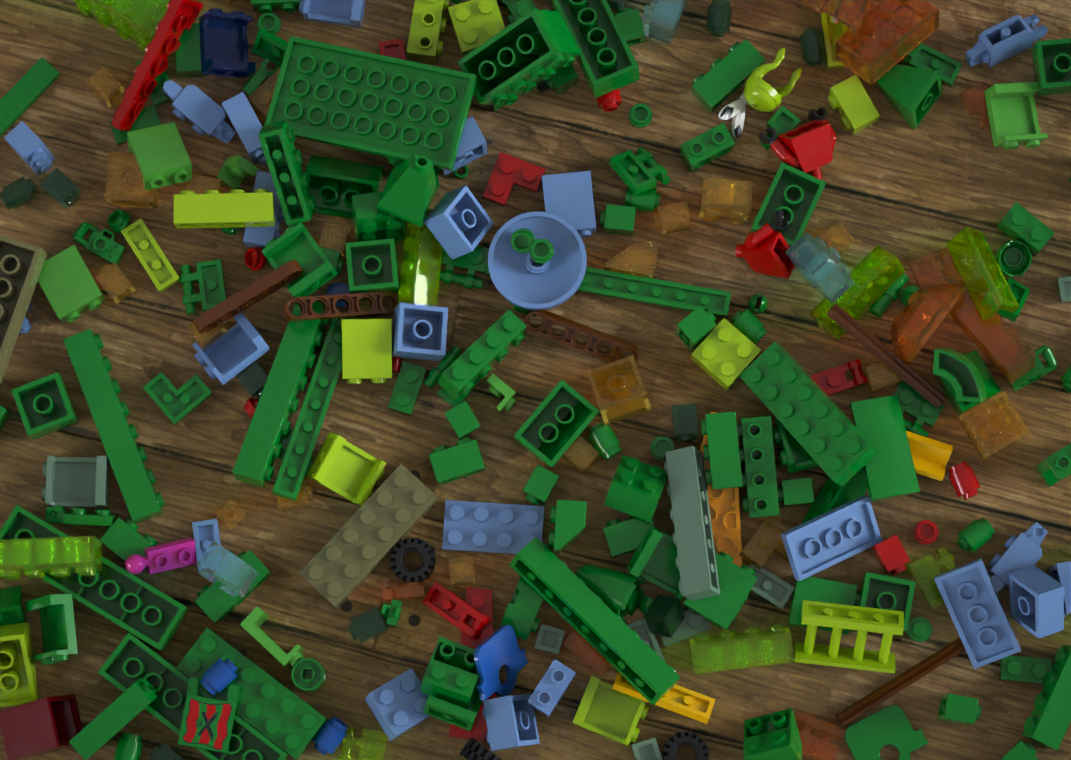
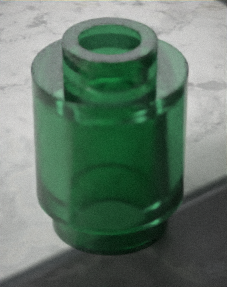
[706,0,732,37]
[800,28,827,66]
[0,176,37,210]

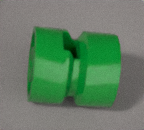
[291,658,327,692]

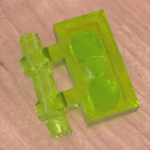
[907,546,956,610]
[338,726,388,760]

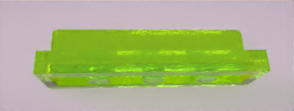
[947,226,1019,320]

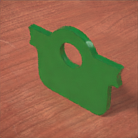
[844,705,929,760]

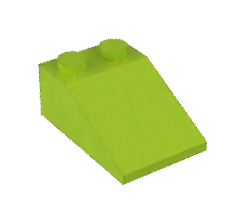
[0,622,38,707]

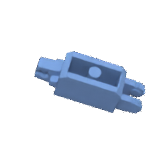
[965,14,1048,67]
[162,80,236,144]
[988,522,1048,593]

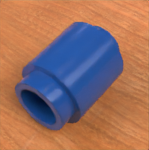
[200,658,238,695]
[313,716,348,755]

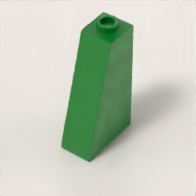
[69,678,157,760]

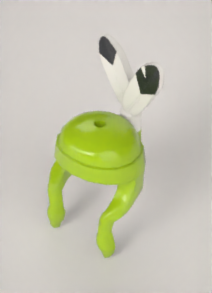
[719,47,802,138]

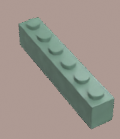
[664,446,720,601]

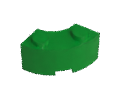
[933,347,986,403]
[499,576,544,640]

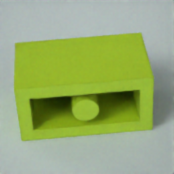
[828,75,880,135]

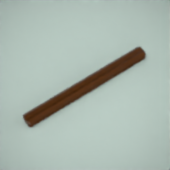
[827,304,946,408]
[836,638,965,726]

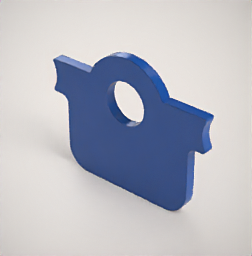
[474,625,528,700]

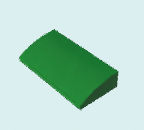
[849,395,920,502]

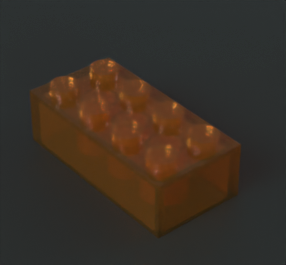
[835,0,939,85]

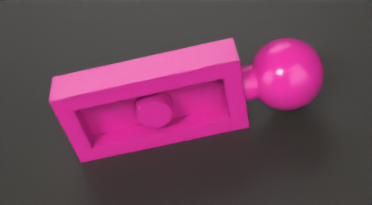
[125,538,197,575]

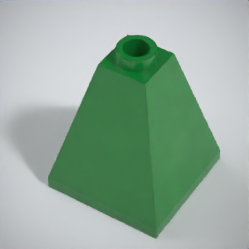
[871,62,943,130]
[376,154,437,227]

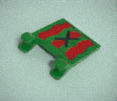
[178,676,241,753]

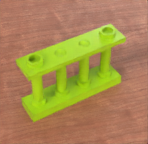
[795,600,904,674]

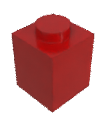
[872,534,910,576]

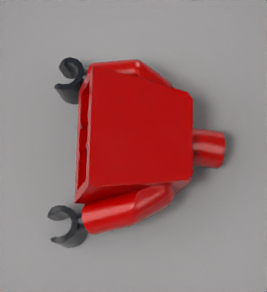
[759,107,837,180]
[735,210,813,279]

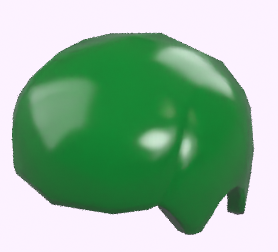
[995,240,1033,277]

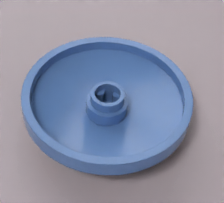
[488,211,587,310]

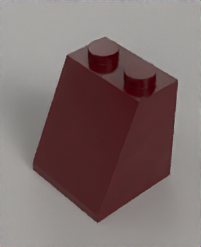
[0,694,83,760]

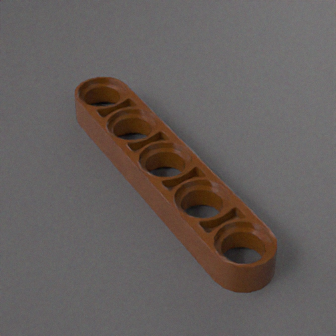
[193,260,303,334]
[282,291,400,321]
[524,310,639,368]

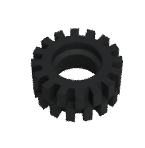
[390,538,436,584]
[663,732,709,760]
[459,737,501,760]

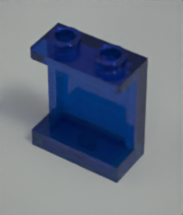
[199,8,256,78]

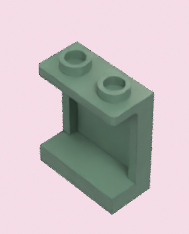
[42,455,110,508]

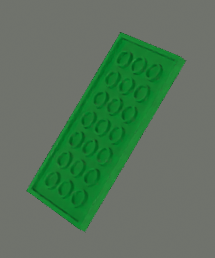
[265,36,478,171]

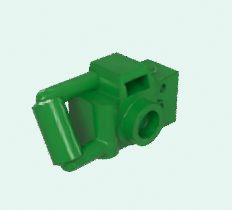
[72,222,126,267]
[1004,345,1058,392]

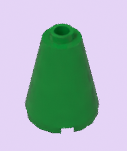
[575,564,646,623]

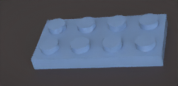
[781,495,882,581]
[442,500,544,555]
[934,558,1021,669]

